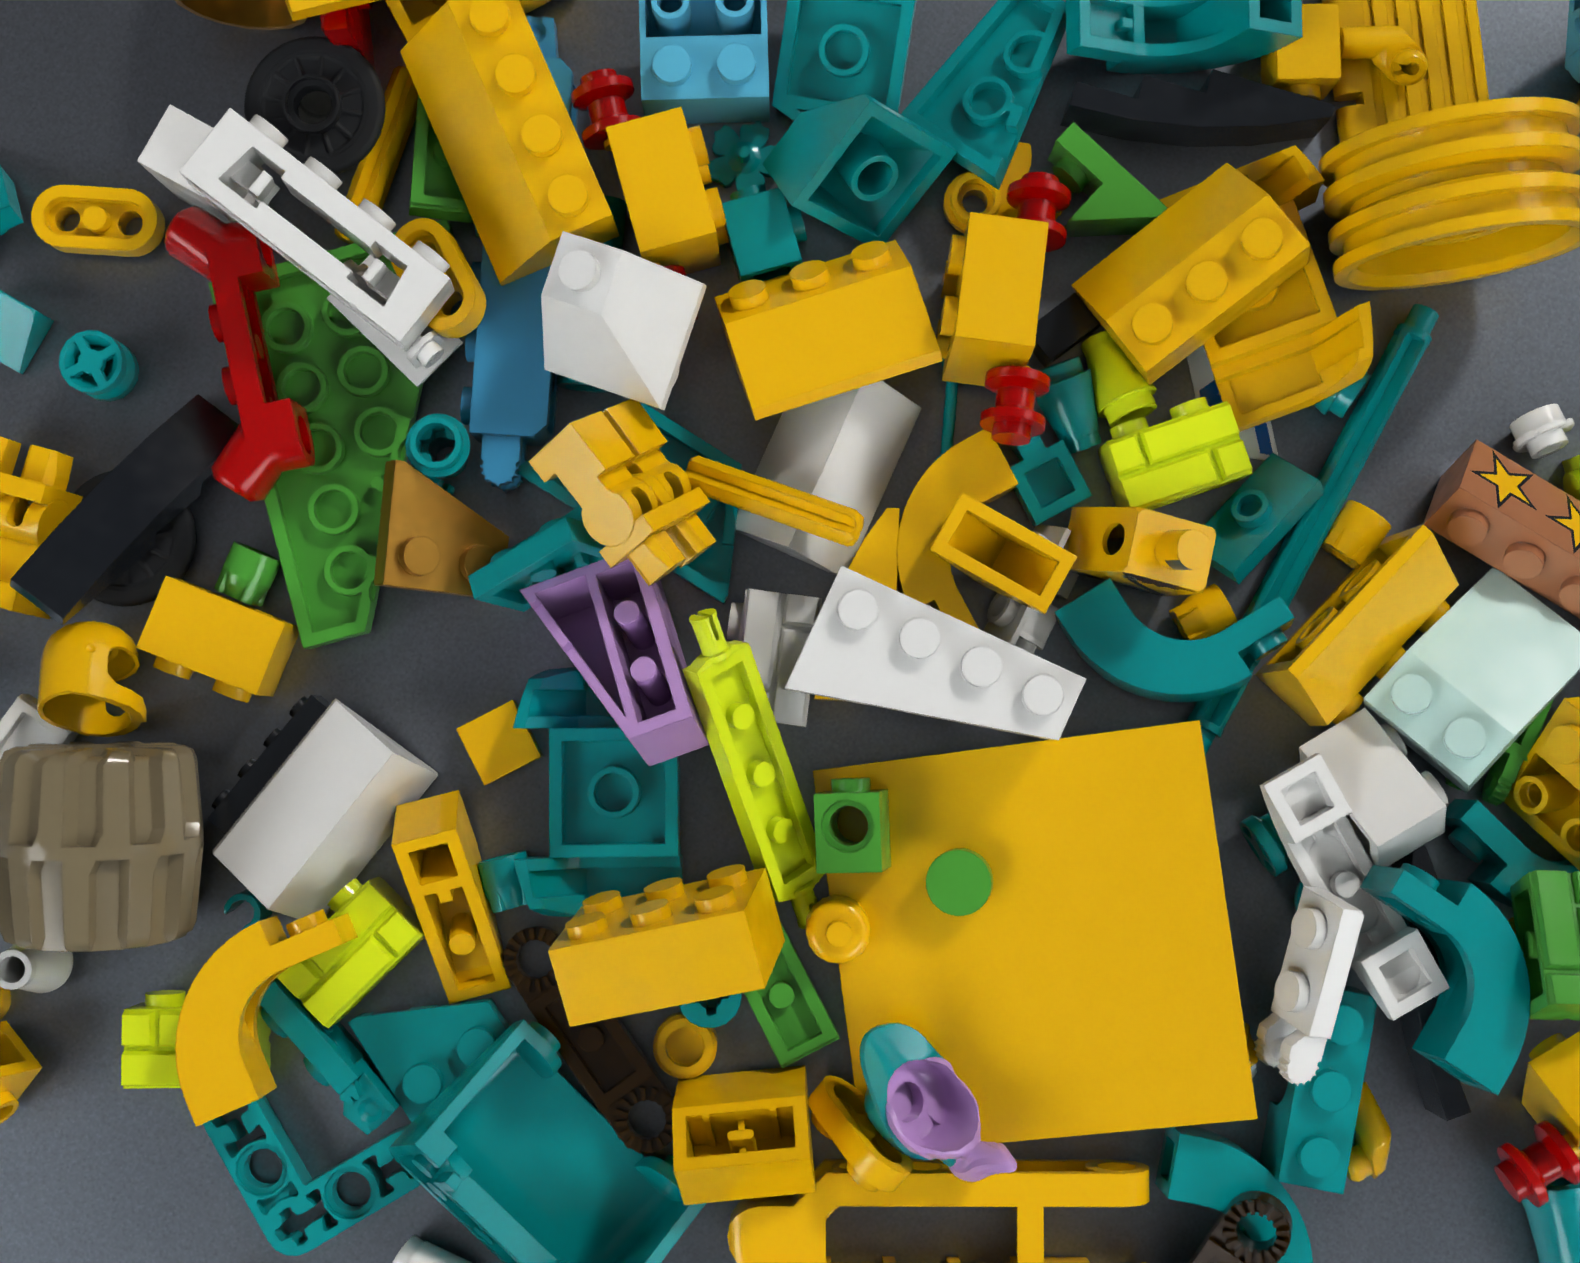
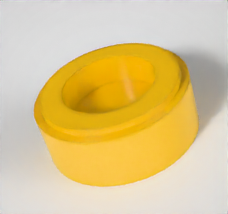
[653,1012,718,1079]

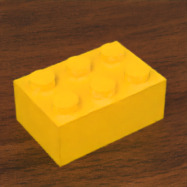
[548,864,785,1027]

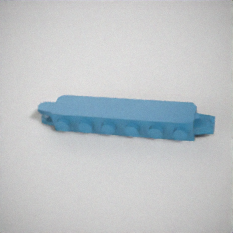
[460,15,578,493]

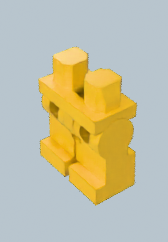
[528,399,716,586]
[0,436,83,620]

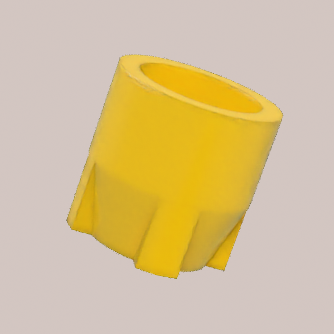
[1321,500,1391,570]
[1169,583,1238,640]

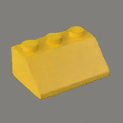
[1071,163,1311,385]
[714,240,943,420]
[1255,524,1459,726]

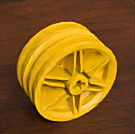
[1318,97,1580,291]

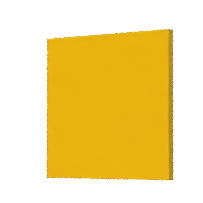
[813,720,1258,1143]

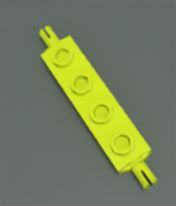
[682,608,825,929]

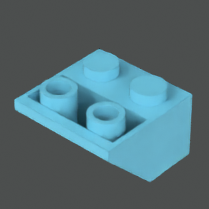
[639,0,770,124]

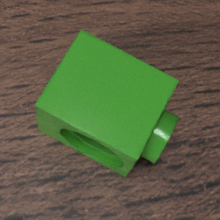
[813,777,891,874]

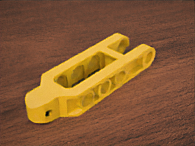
[727,1159,1150,1263]

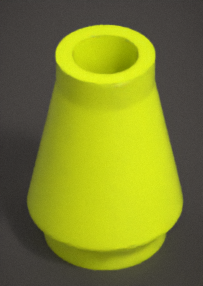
[1080,330,1157,428]

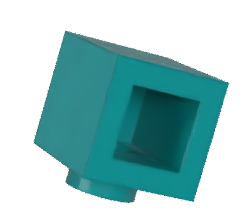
[722,185,807,283]

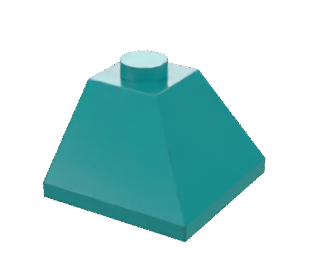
[762,94,957,243]

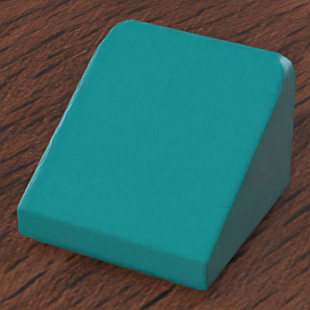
[0,290,54,374]

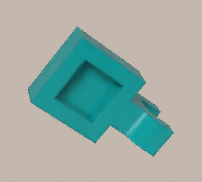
[1008,435,1093,526]

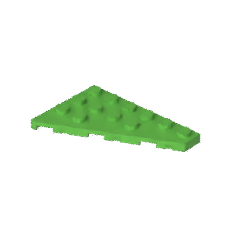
[208,220,454,650]

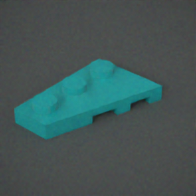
[900,0,1066,190]

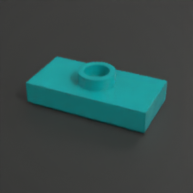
[1205,452,1325,584]

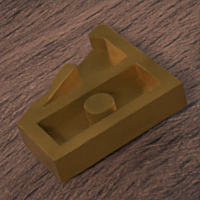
[374,460,509,597]

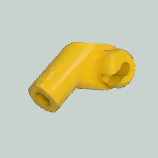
[1340,25,1428,86]
[1347,1082,1391,1182]

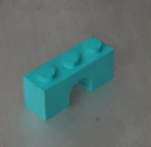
[1259,985,1377,1195]

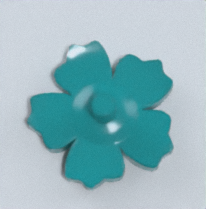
[708,121,775,190]

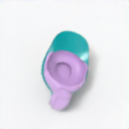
[860,1023,1017,1182]

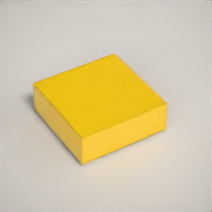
[456,700,544,786]

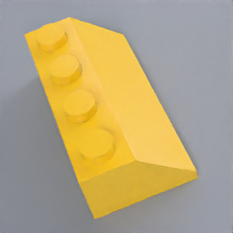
[400,0,620,286]

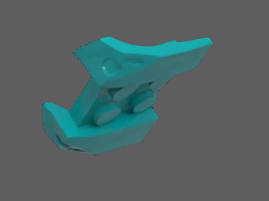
[513,667,683,918]

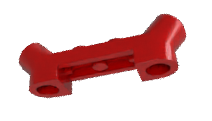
[164,206,315,502]

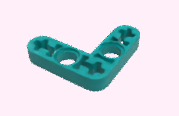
[203,1095,421,1256]

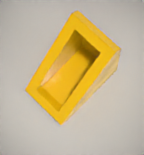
[930,492,1078,614]

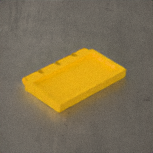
[1322,0,1489,143]

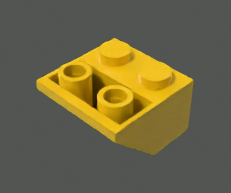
[1504,697,1580,871]
[672,1065,816,1205]

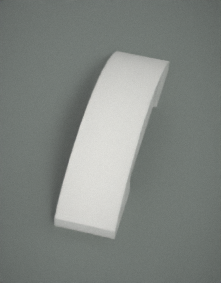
[1259,753,1450,1021]

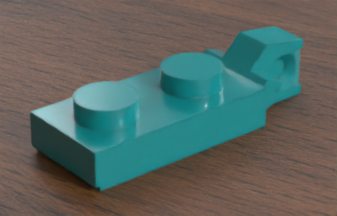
[260,978,400,1135]

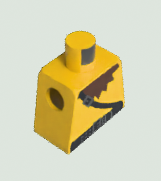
[1064,507,1216,596]

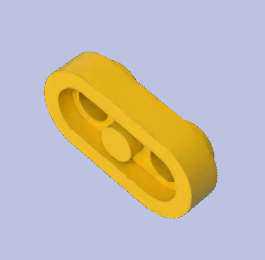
[31,185,165,257]
[391,218,486,338]
[808,1075,913,1193]

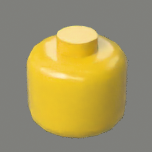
[805,895,871,964]

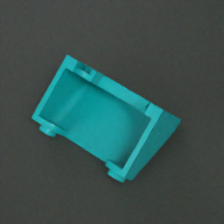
[389,1019,706,1263]

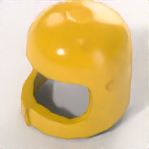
[37,621,147,737]

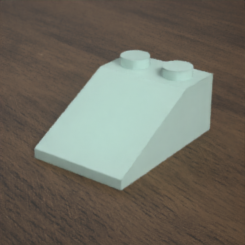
[1363,567,1580,793]

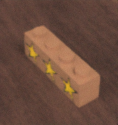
[1424,439,1580,619]

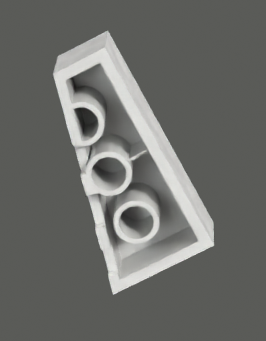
[784,565,1086,740]

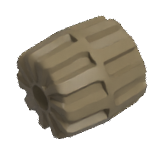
[0,741,204,952]

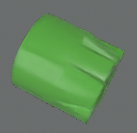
[214,541,281,607]

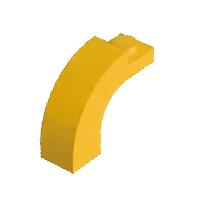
[897,429,1019,629]
[175,909,358,1127]

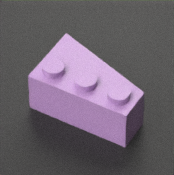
[519,559,709,766]

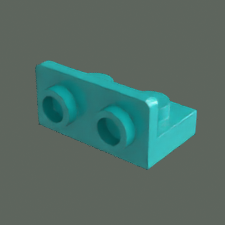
[468,506,606,612]

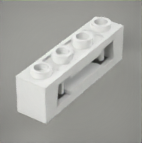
[179,108,455,352]

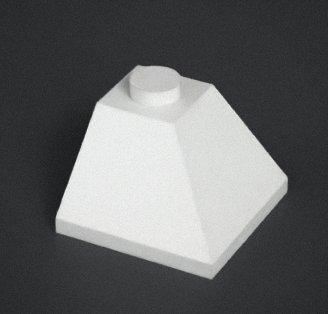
[541,231,707,411]

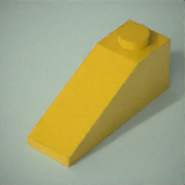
[391,790,512,1004]

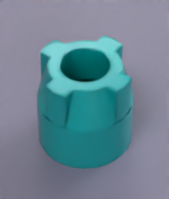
[477,850,528,913]

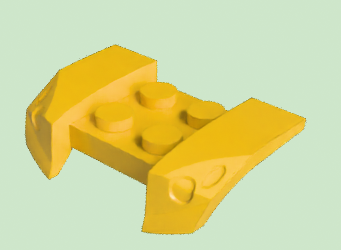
[1159,145,1373,431]

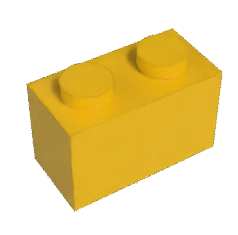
[136,576,299,703]

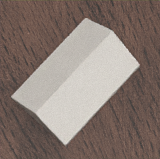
[736,381,922,576]
[213,698,438,919]

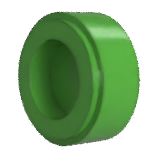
[926,848,993,916]

